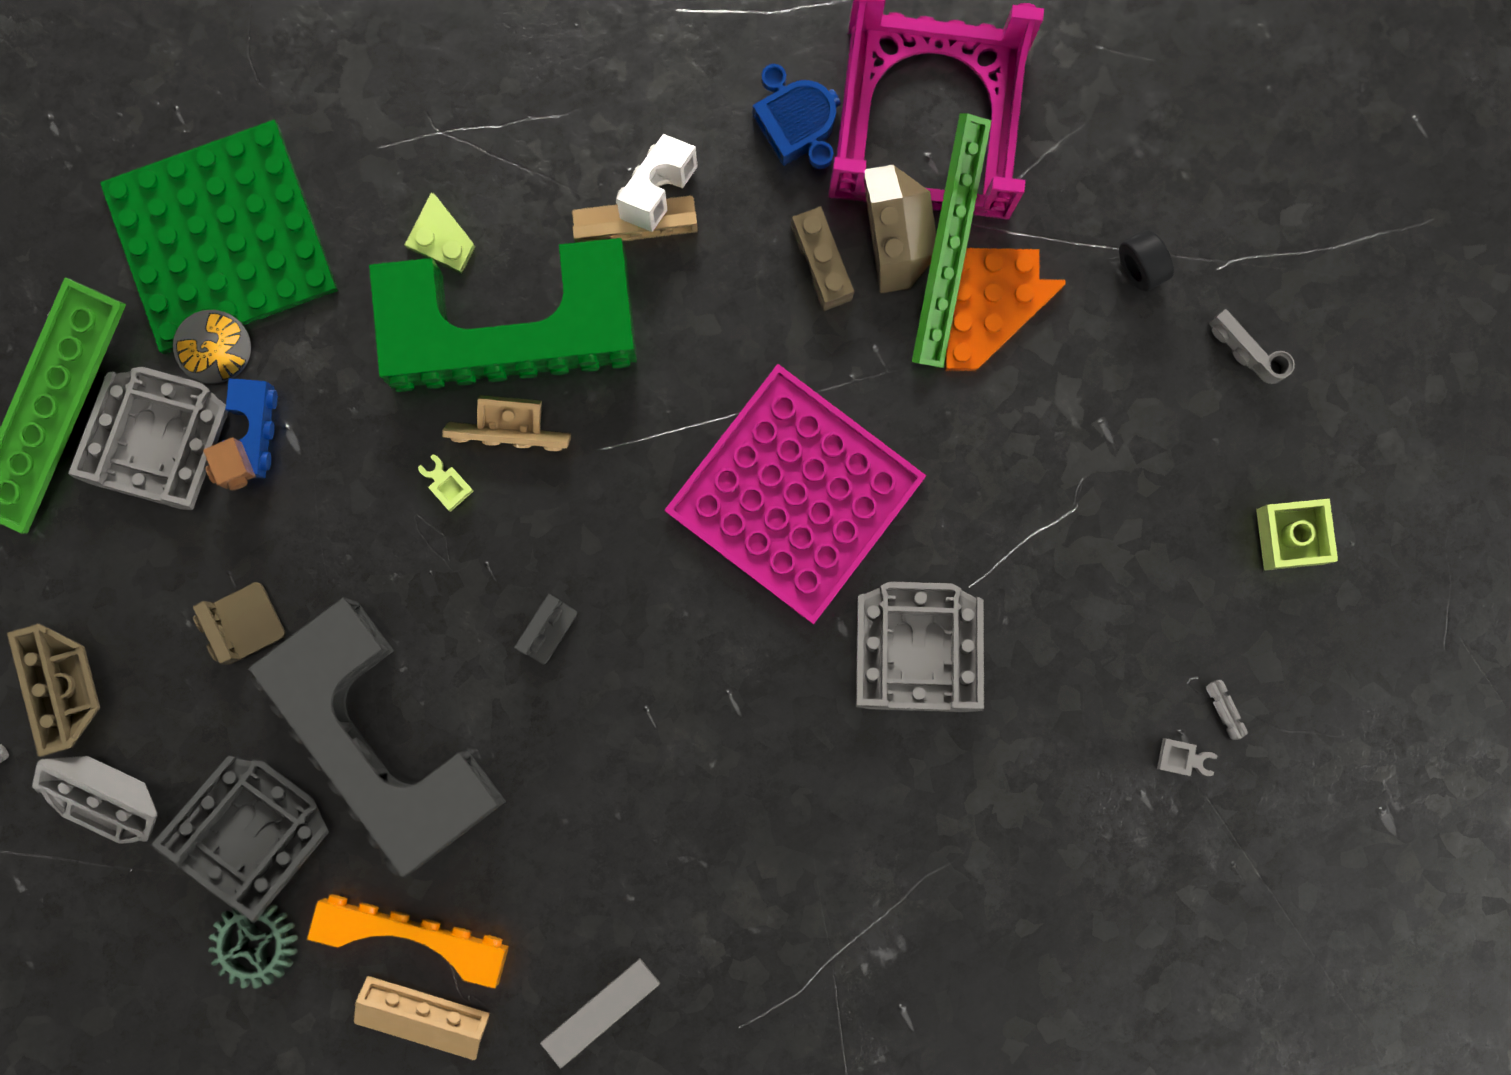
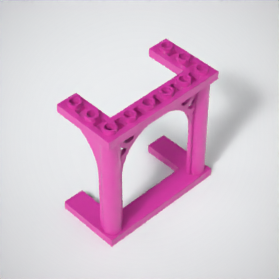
[828,0,1044,219]

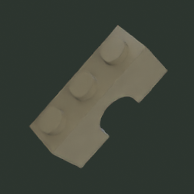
[791,206,854,311]

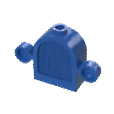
[752,64,841,169]

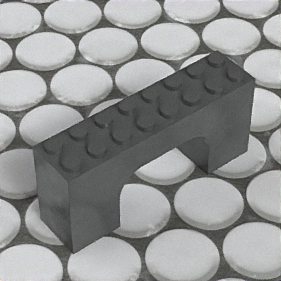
[249,597,506,877]

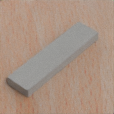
[540,958,660,1069]

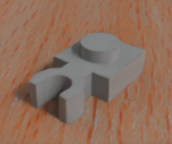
[1157,738,1217,776]

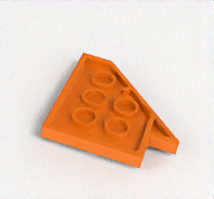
[945,248,1065,371]

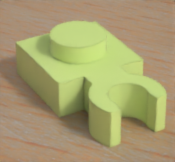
[418,454,474,512]

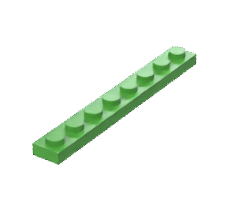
[912,113,992,368]

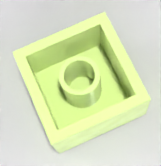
[1256,499,1338,571]

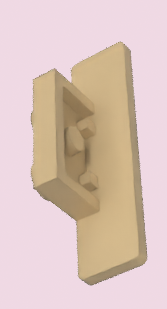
[442,395,571,451]

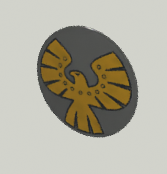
[173,310,251,384]

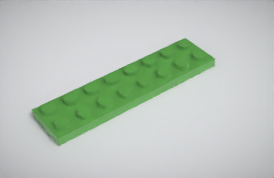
[0,278,126,534]

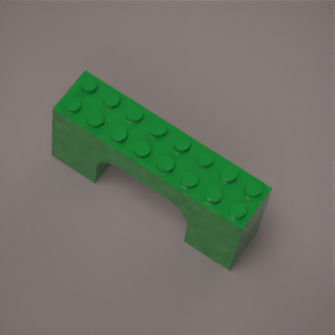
[369,238,637,392]

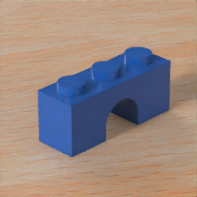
[222,378,278,478]

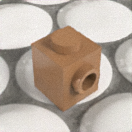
[203,437,256,490]

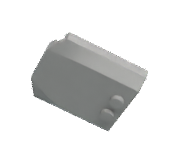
[68,367,229,510]
[856,582,984,712]

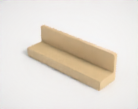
[572,196,698,243]
[354,976,490,1060]

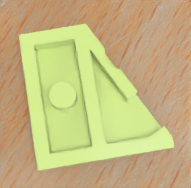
[405,193,475,274]

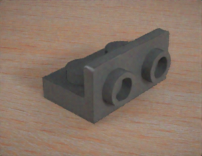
[514,594,578,665]

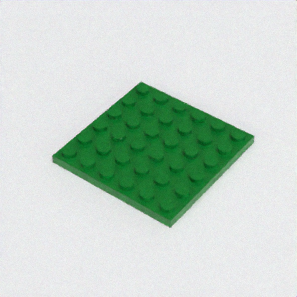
[100,119,338,355]

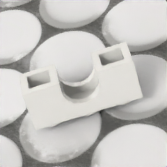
[616,134,697,232]

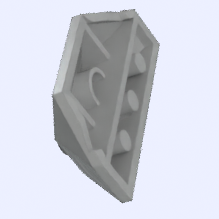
[32,756,157,844]

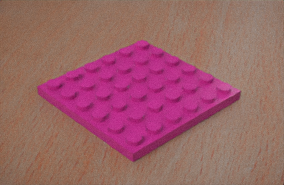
[664,364,926,625]

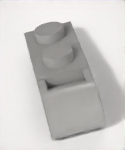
[1209,309,1295,384]

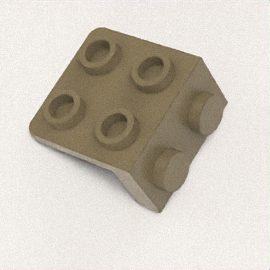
[192,582,286,665]

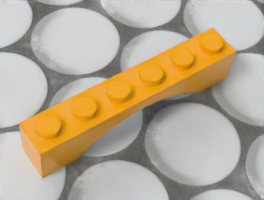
[307,895,509,989]

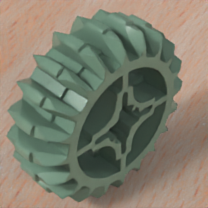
[208,904,298,989]

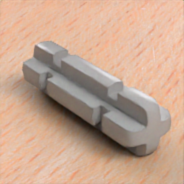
[1206,680,1248,740]

